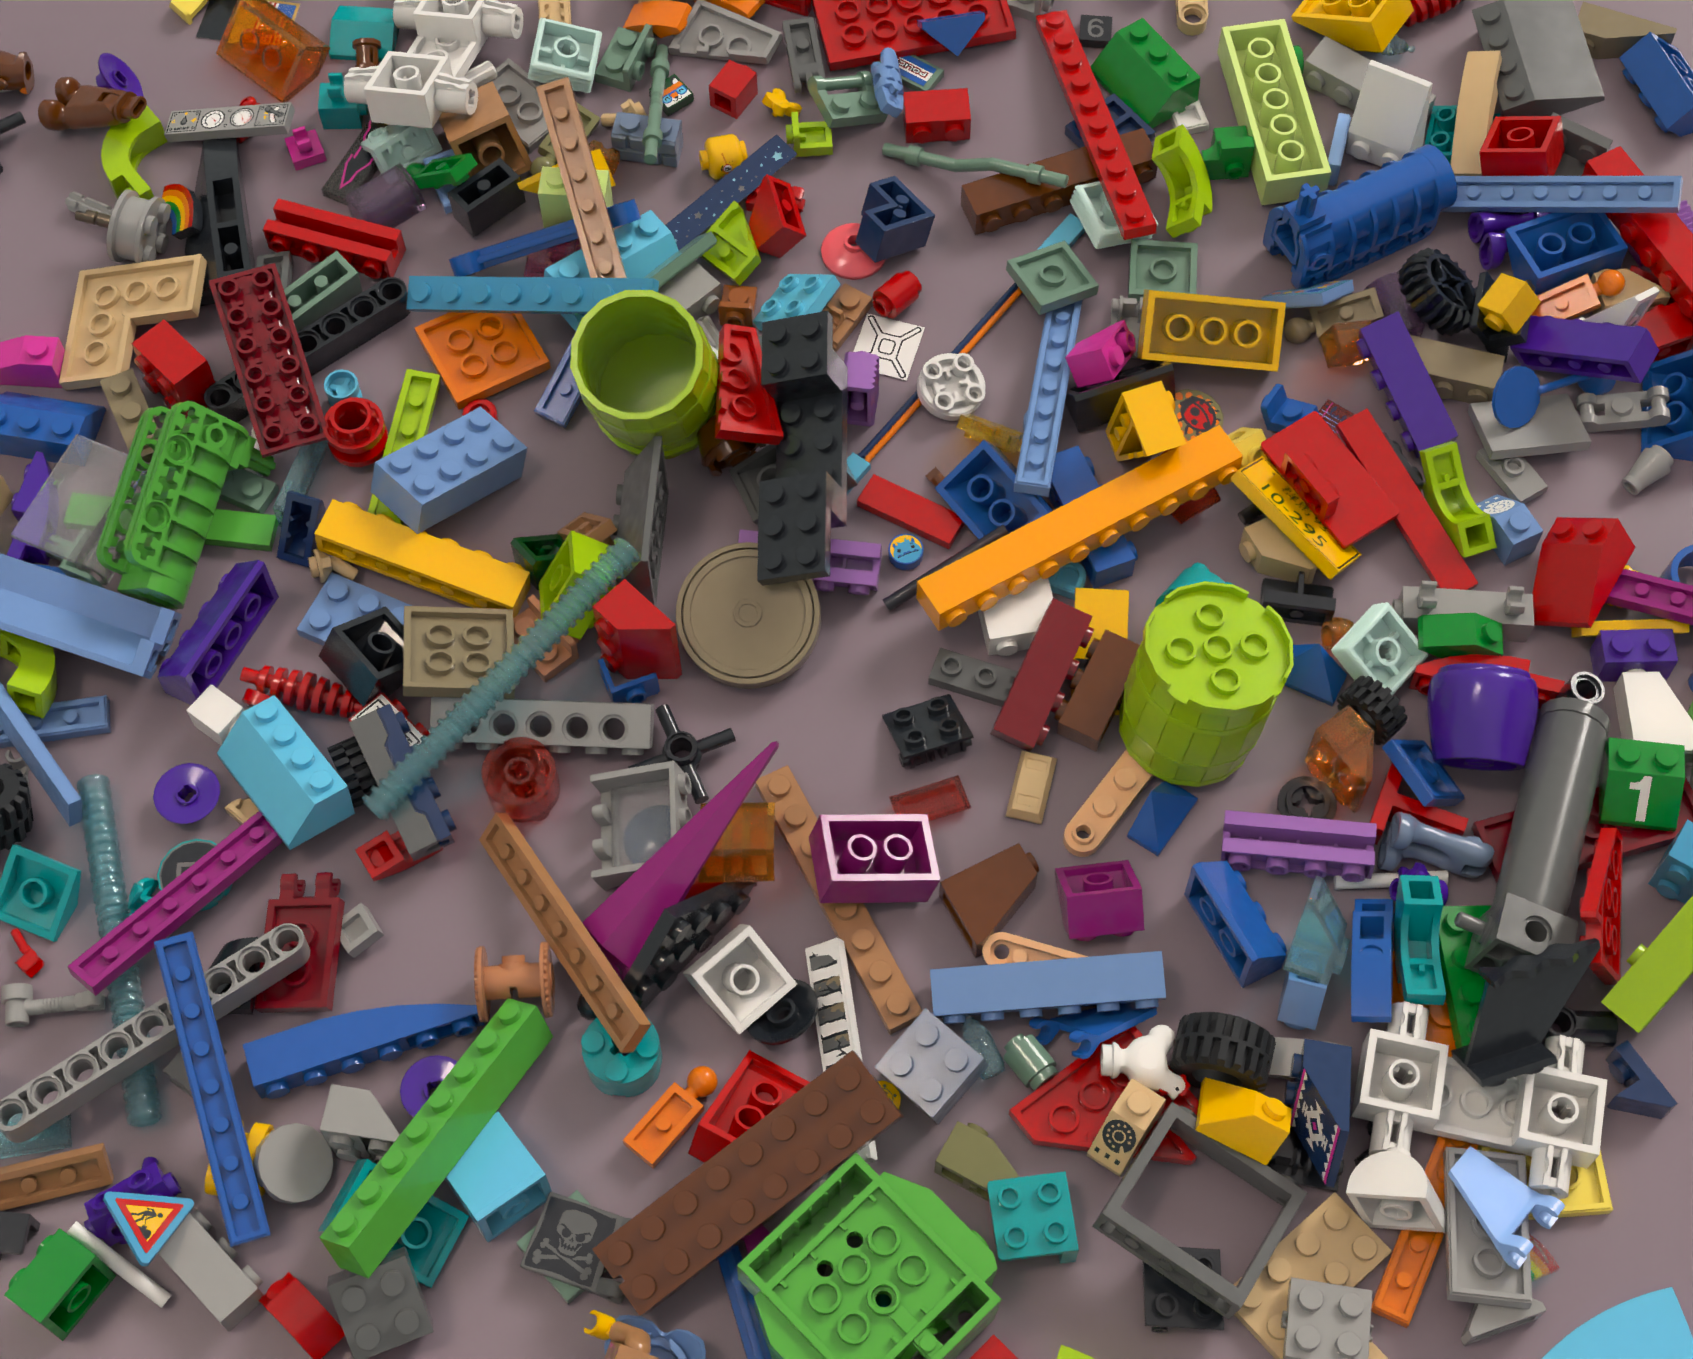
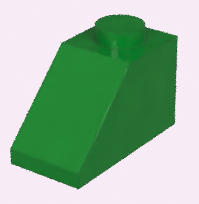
[1418,613,1503,658]

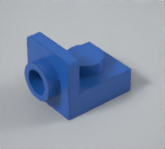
[1260,384,1319,432]

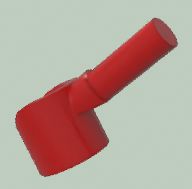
[10,928,44,978]

